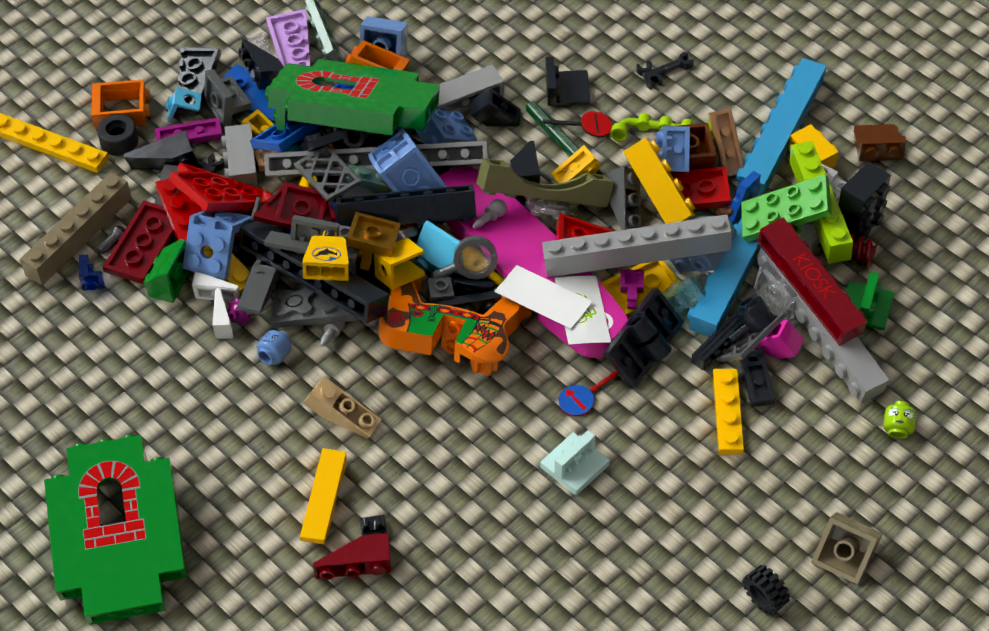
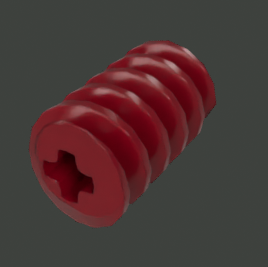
[848,233,878,268]

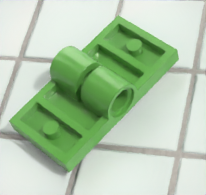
[741,174,832,242]

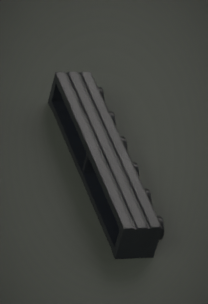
[691,312,743,370]

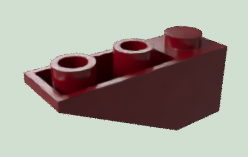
[313,533,391,580]

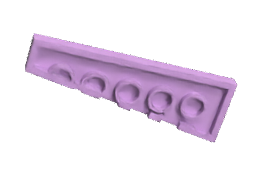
[266,9,311,67]

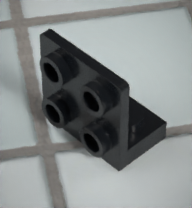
[545,57,590,106]

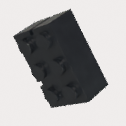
[838,161,891,241]

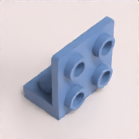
[656,126,690,172]

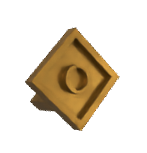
[346,212,401,271]

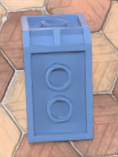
[368,128,447,192]

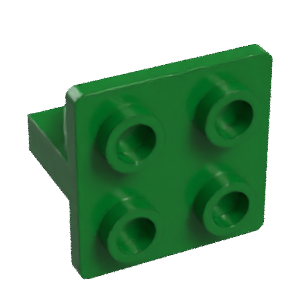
[846,271,894,330]

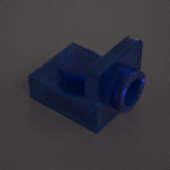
[79,254,105,291]

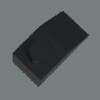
[471,88,521,127]

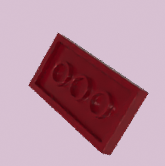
[102,200,175,284]

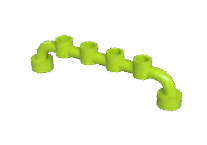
[610,113,714,142]

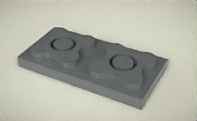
[270,287,360,328]

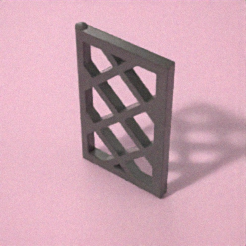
[293,145,362,203]
[716,312,787,362]

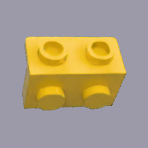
[550,145,602,183]

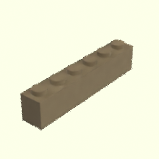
[20,172,132,286]

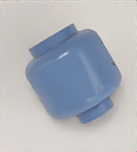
[256,330,292,365]

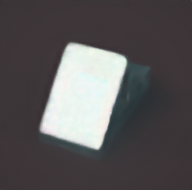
[662,275,706,313]

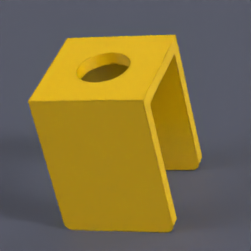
[374,238,425,290]

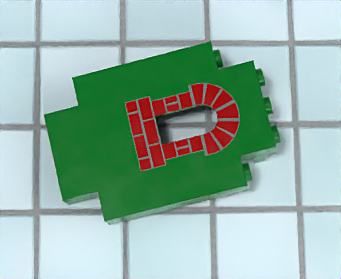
[265,59,440,135]
[44,434,187,625]

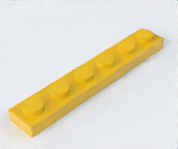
[0,113,109,173]

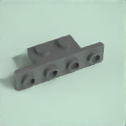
[264,215,359,263]

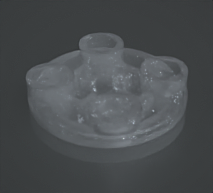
[525,198,570,220]

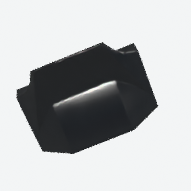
[448,273,495,297]

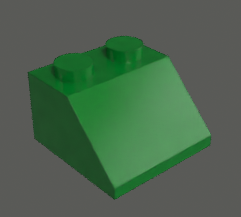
[144,239,190,303]

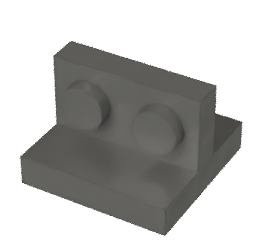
[204,69,251,130]

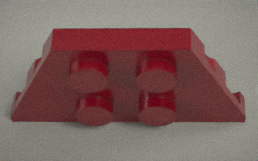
[253,182,336,229]

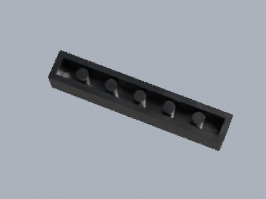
[336,184,477,228]

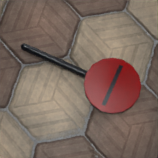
[541,111,612,137]

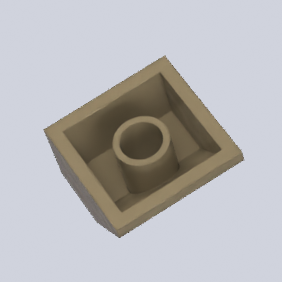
[811,512,883,585]

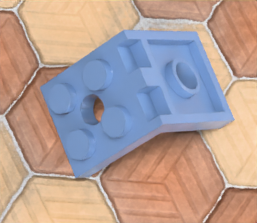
[182,211,251,280]

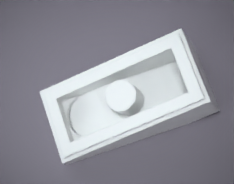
[192,272,241,301]
[212,288,234,339]

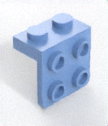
[415,109,477,144]

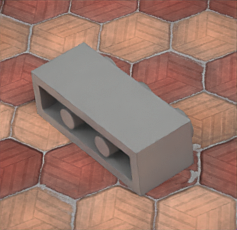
[221,123,258,187]

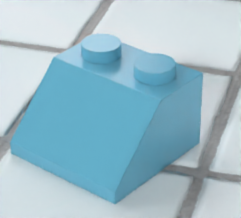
[415,220,469,277]

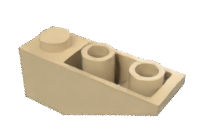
[303,376,382,439]

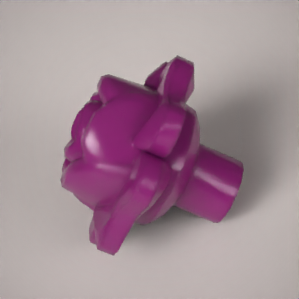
[227,298,251,326]

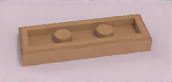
[708,108,745,177]

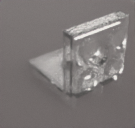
[752,261,797,323]

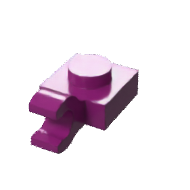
[620,269,644,309]

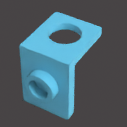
[166,87,201,121]

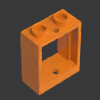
[345,40,410,71]
[91,79,151,130]

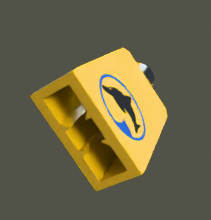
[303,230,349,281]

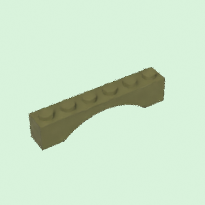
[476,158,614,209]

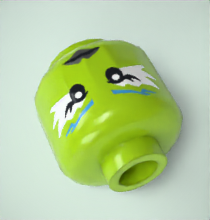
[883,401,917,439]

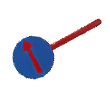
[558,371,619,416]

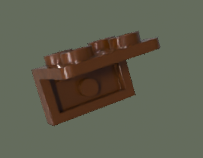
[853,124,907,161]

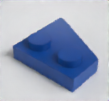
[729,171,761,226]

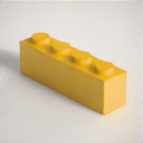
[623,137,695,224]

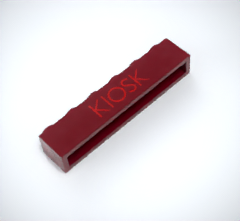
[757,217,867,346]

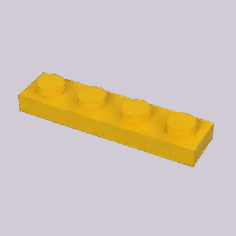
[713,369,744,455]

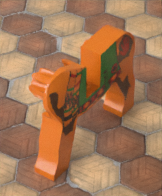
[378,268,533,376]

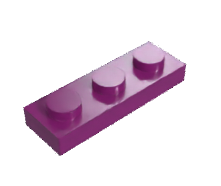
[155,118,222,144]

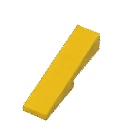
[300,448,347,544]

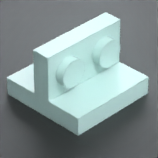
[540,430,610,496]

